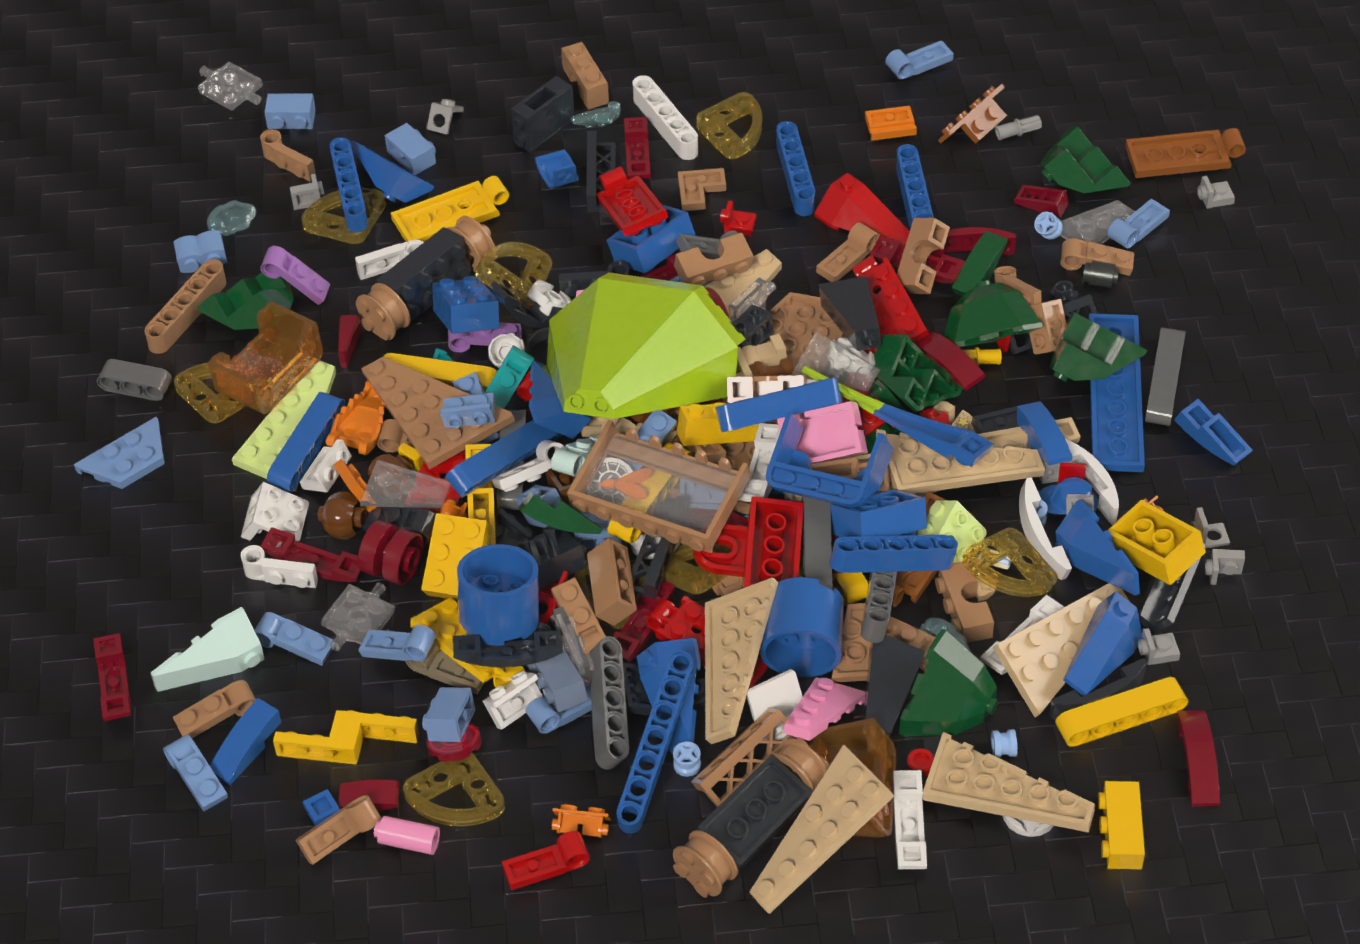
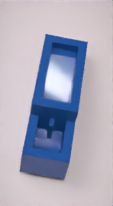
[1175,399,1253,465]
[1017,402,1072,465]
[210,698,282,785]

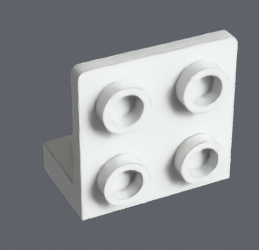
[241,482,309,542]
[747,669,802,748]

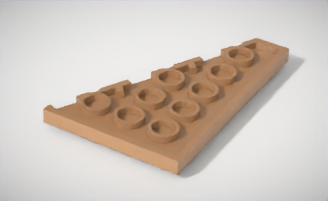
[361,357,515,469]

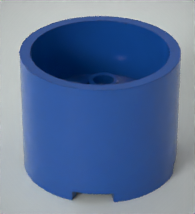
[457,544,539,646]
[760,577,844,677]

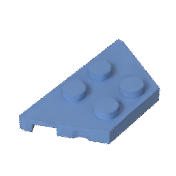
[74,417,165,489]

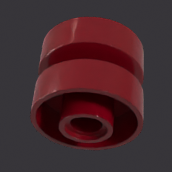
[358,520,424,586]

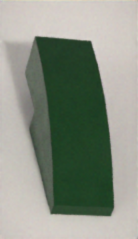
[952,231,1008,296]
[518,491,603,534]

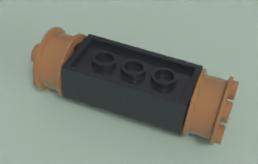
[356,216,495,340]
[673,737,830,897]

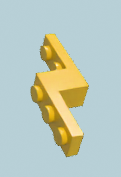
[465,444,496,545]
[273,710,419,765]

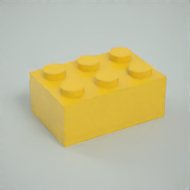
[1108,500,1206,585]
[421,513,492,600]

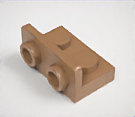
[1029,299,1066,355]

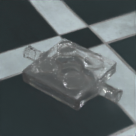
[198,62,263,111]
[729,277,776,324]
[322,583,395,651]

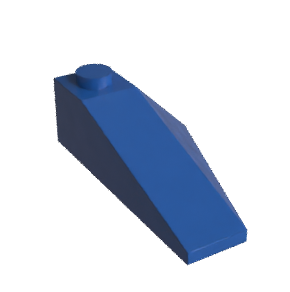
[350,140,434,203]
[529,360,591,439]
[1055,500,1140,595]
[1063,592,1142,696]
[637,638,701,754]

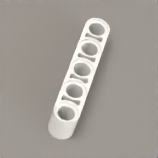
[633,76,698,160]

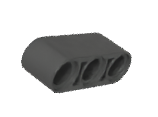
[97,359,172,401]

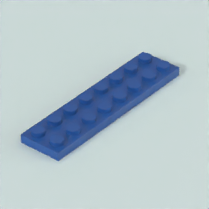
[1088,314,1145,472]

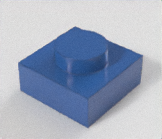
[303,789,340,826]

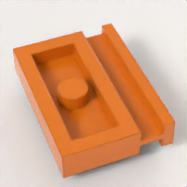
[865,106,917,141]
[333,459,377,513]

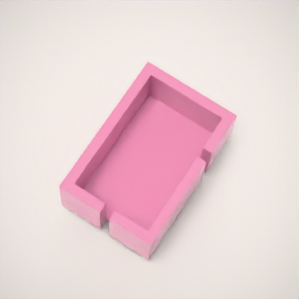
[777,401,868,464]

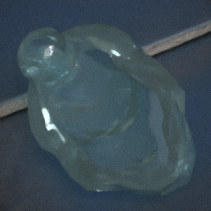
[570,101,621,127]
[207,200,256,236]
[920,618,971,652]

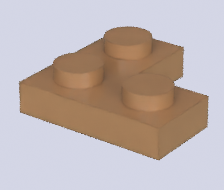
[678,168,726,211]

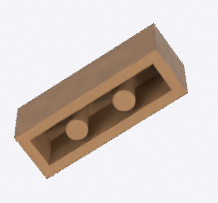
[587,538,637,626]

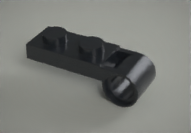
[559,261,630,297]
[363,507,436,543]

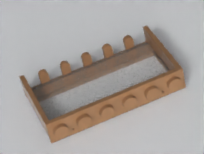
[567,419,751,553]

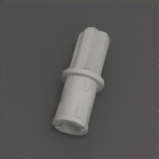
[995,115,1042,140]

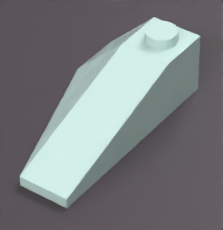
[151,607,265,692]

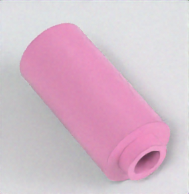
[374,816,440,855]

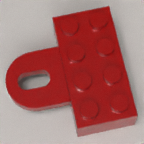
[693,496,804,589]

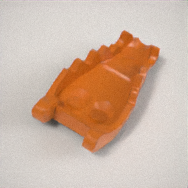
[326,381,386,455]

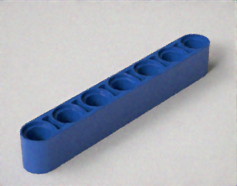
[445,420,563,497]
[617,651,694,834]

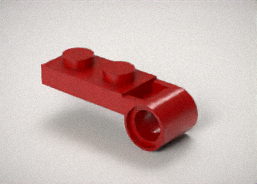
[502,831,590,890]

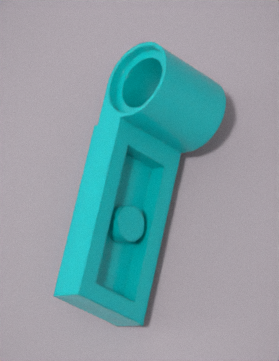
[484,345,534,409]

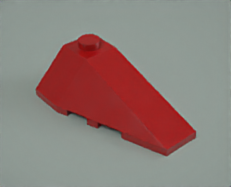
[814,173,910,247]

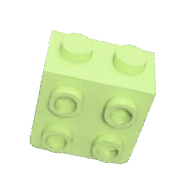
[917,500,986,564]

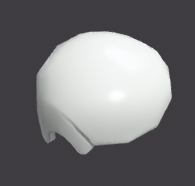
[488,333,525,368]

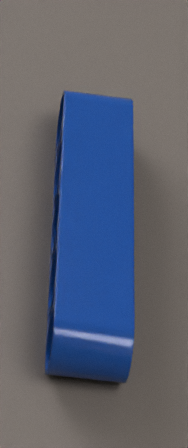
[776,121,815,216]
[330,138,368,232]
[896,144,933,229]
[715,377,842,432]
[267,391,345,492]
[829,535,958,573]

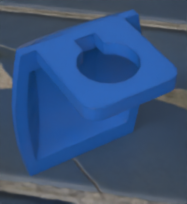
[535,149,579,188]

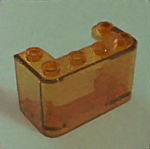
[208,301,323,414]

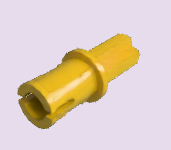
[963,347,1002,367]

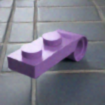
[260,246,330,304]
[448,322,521,352]

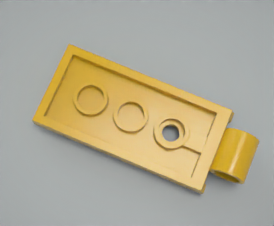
[391,176,509,242]
[410,597,526,688]

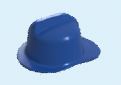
[1038,477,1098,514]

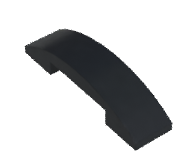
[491,281,549,328]
[453,631,562,668]
[1049,658,1147,720]

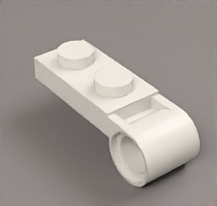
[355,240,424,280]
[492,440,564,492]
[241,545,318,588]

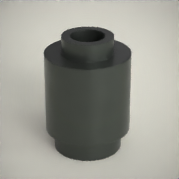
[1083,261,1119,288]

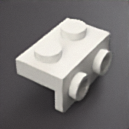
[299,439,351,492]
[483,671,543,729]

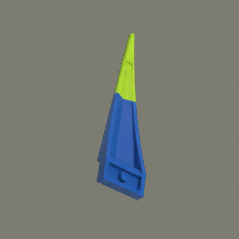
[801,366,994,467]

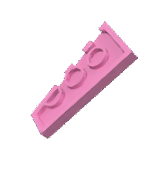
[783,677,865,741]

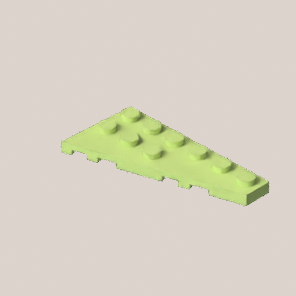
[232,358,336,491]

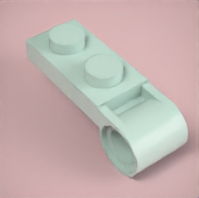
[551,435,599,477]

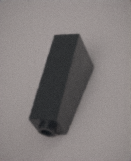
[818,276,882,351]
[862,635,926,744]

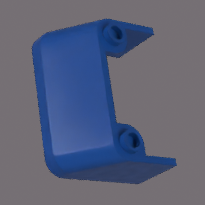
[766,412,894,508]

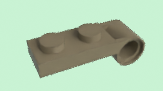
[406,642,485,694]

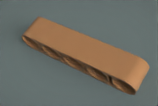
[144,259,226,354]

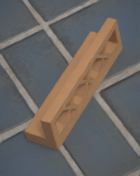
[691,707,795,807]

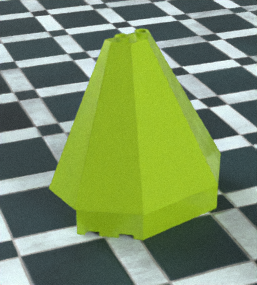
[547,273,745,419]

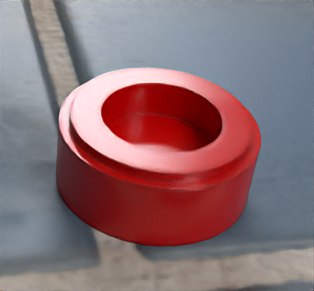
[907,748,934,777]

